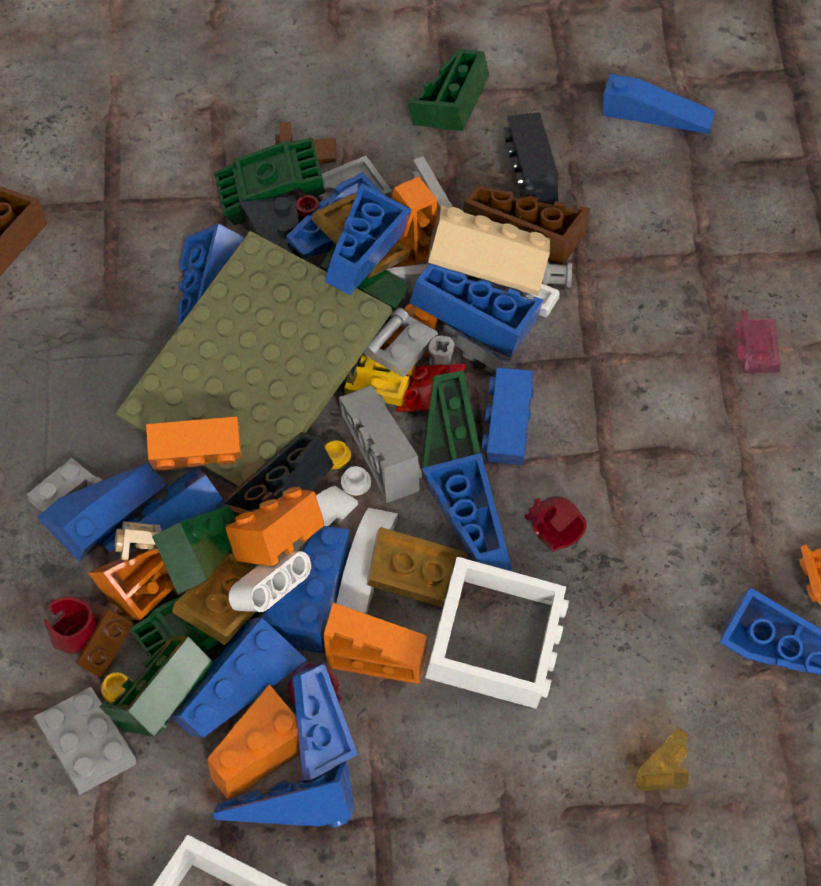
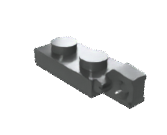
[440,324,516,375]

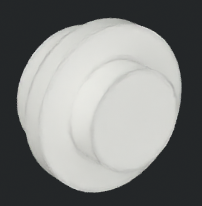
[341,466,371,496]

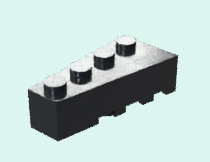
[503,112,559,205]
[216,432,334,516]

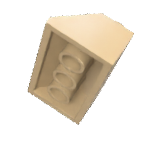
[428,206,550,296]

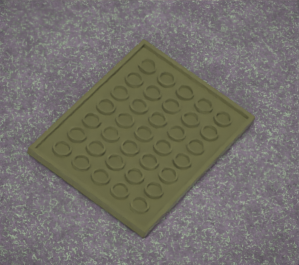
[115,231,392,488]

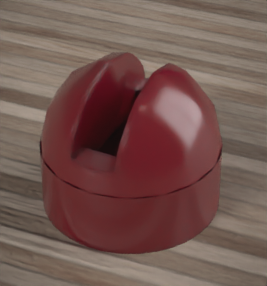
[296,195,319,219]

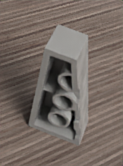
[339,386,422,503]

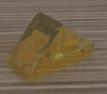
[636,727,689,791]

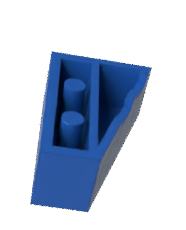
[482,368,534,465]

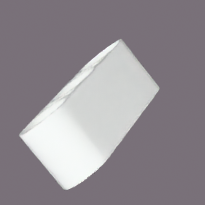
[229,552,311,612]

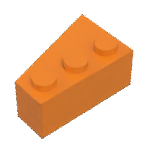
[390,176,437,268]
[146,417,242,472]
[225,487,325,567]
[88,545,175,620]
[324,602,428,684]
[207,684,300,799]

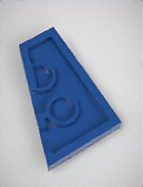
[293,664,358,781]

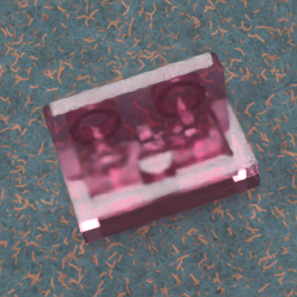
[735,310,781,373]

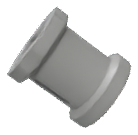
[543,262,572,288]
[429,336,455,365]

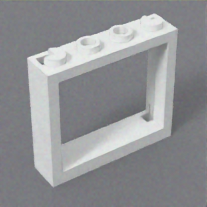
[425,557,569,709]
[153,835,287,886]

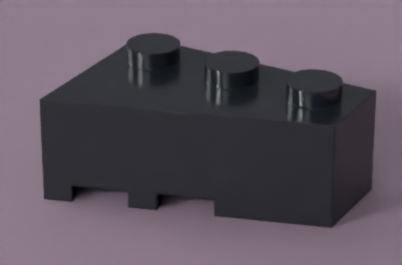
[239,195,303,259]

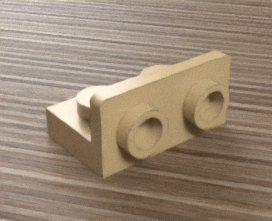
[115,522,162,561]

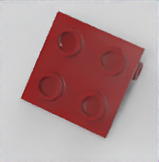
[396,364,466,412]

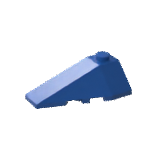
[603,74,715,134]
[286,172,384,258]
[177,224,245,329]
[37,463,168,562]
[102,467,223,552]
[719,588,821,676]
[213,761,354,827]

